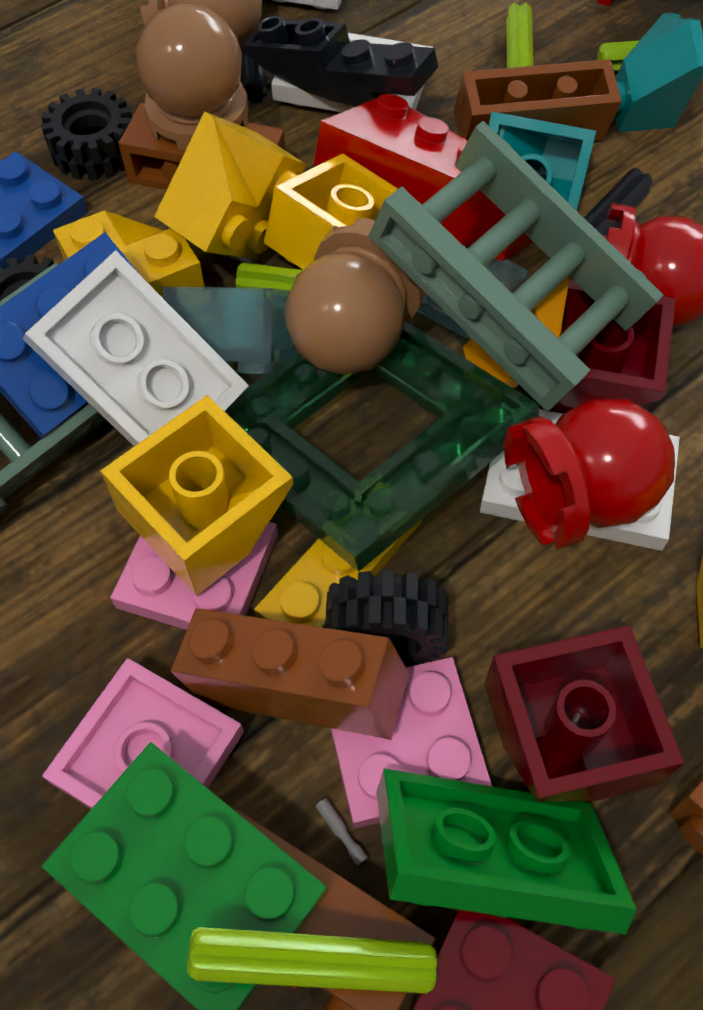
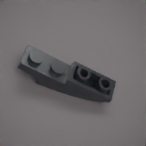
[241,15,439,107]

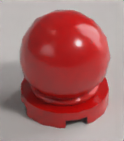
[602,203,703,329]
[504,399,675,549]

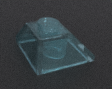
[163,287,297,374]

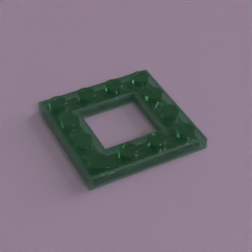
[224,322,539,572]

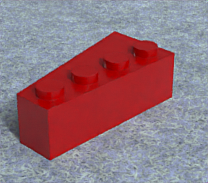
[313,94,532,262]

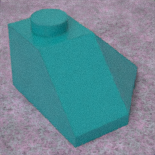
[615,12,703,132]
[489,111,596,211]

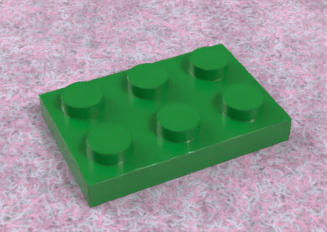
[41,742,328,1010]
[376,768,637,935]

